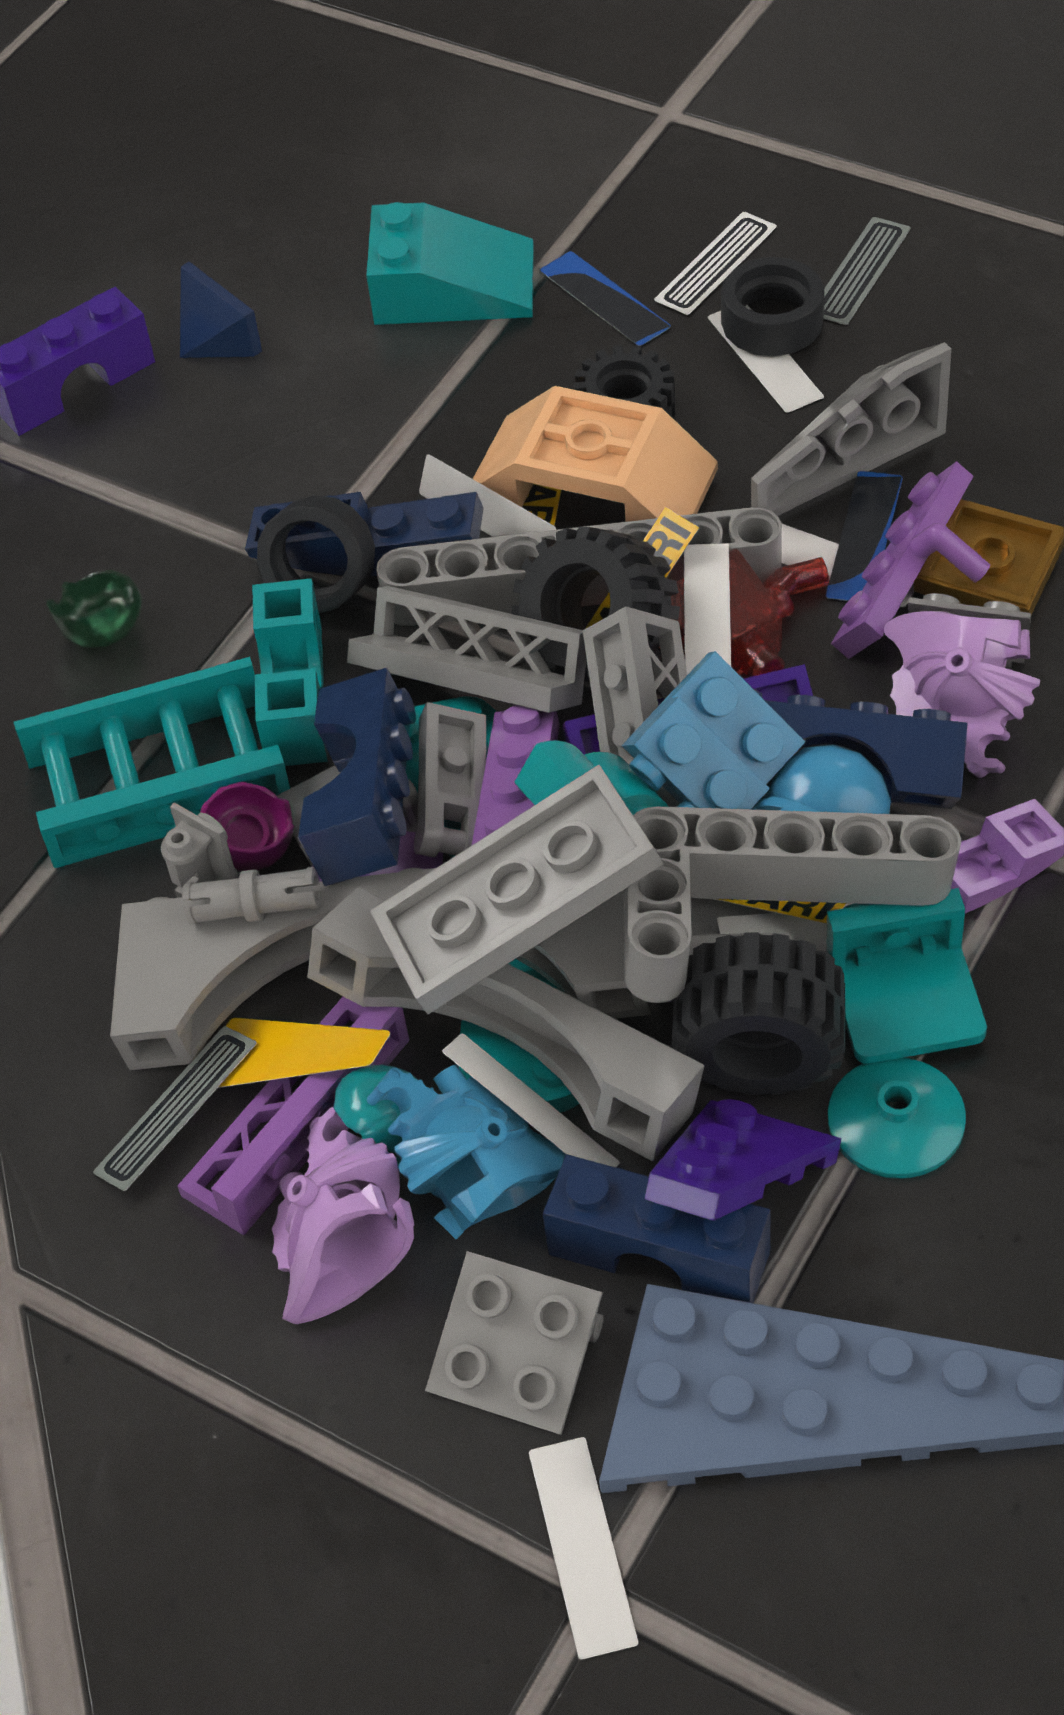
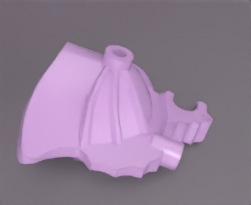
[884,611,1040,778]
[272,1107,415,1324]

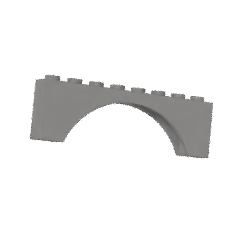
[110,868,651,1070]

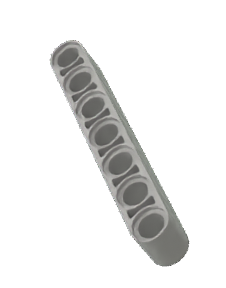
[376,507,782,626]

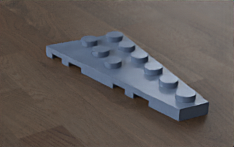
[599,1284,1064,1494]

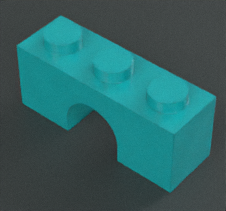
[252,578,328,766]

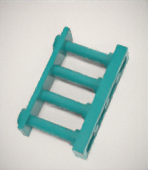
[14,657,290,868]

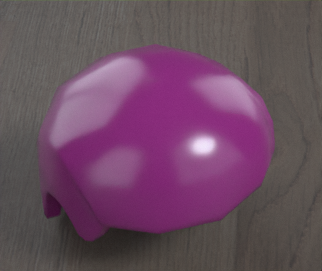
[200,781,295,872]

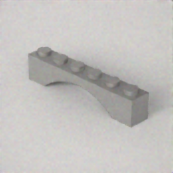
[307,887,705,1161]

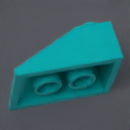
[366,202,534,325]

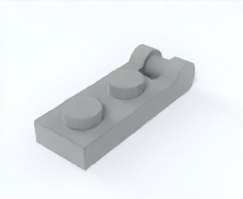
[414,702,486,858]

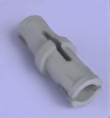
[182,866,322,925]

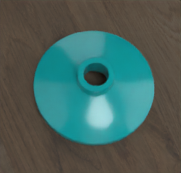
[828,1058,966,1179]

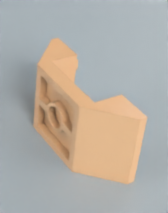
[473,386,718,522]

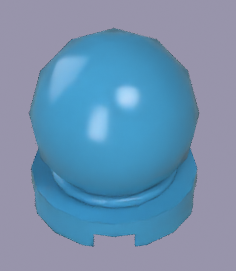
[751,745,891,814]

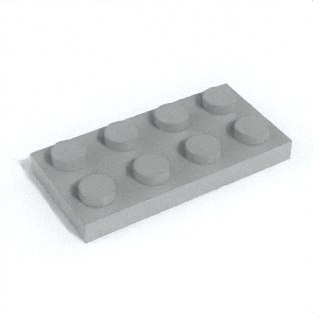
[370,765,664,1014]

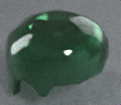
[46,569,142,648]

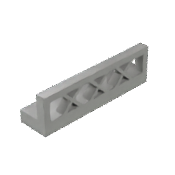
[347,586,587,713]
[583,606,687,807]

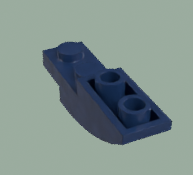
[245,492,484,576]

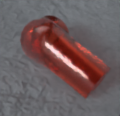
[756,557,829,621]

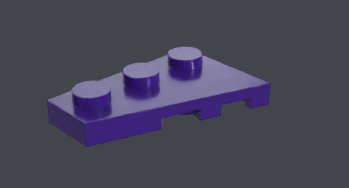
[645,1099,842,1221]

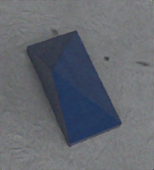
[180,262,262,358]

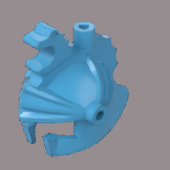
[367,1064,566,1239]

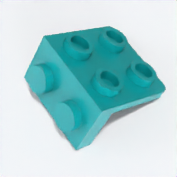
[826,888,987,1064]

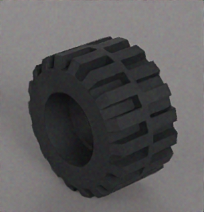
[511,526,680,682]
[671,932,845,1096]

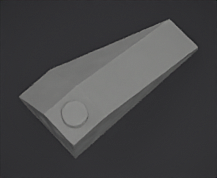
[751,342,952,516]

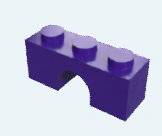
[0,287,155,436]

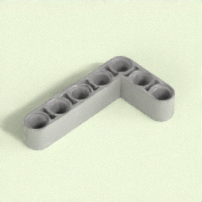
[624,806,961,1003]

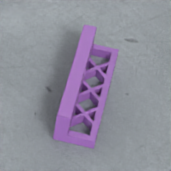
[178,997,409,1236]

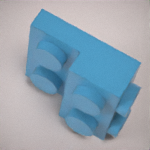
[622,651,805,809]

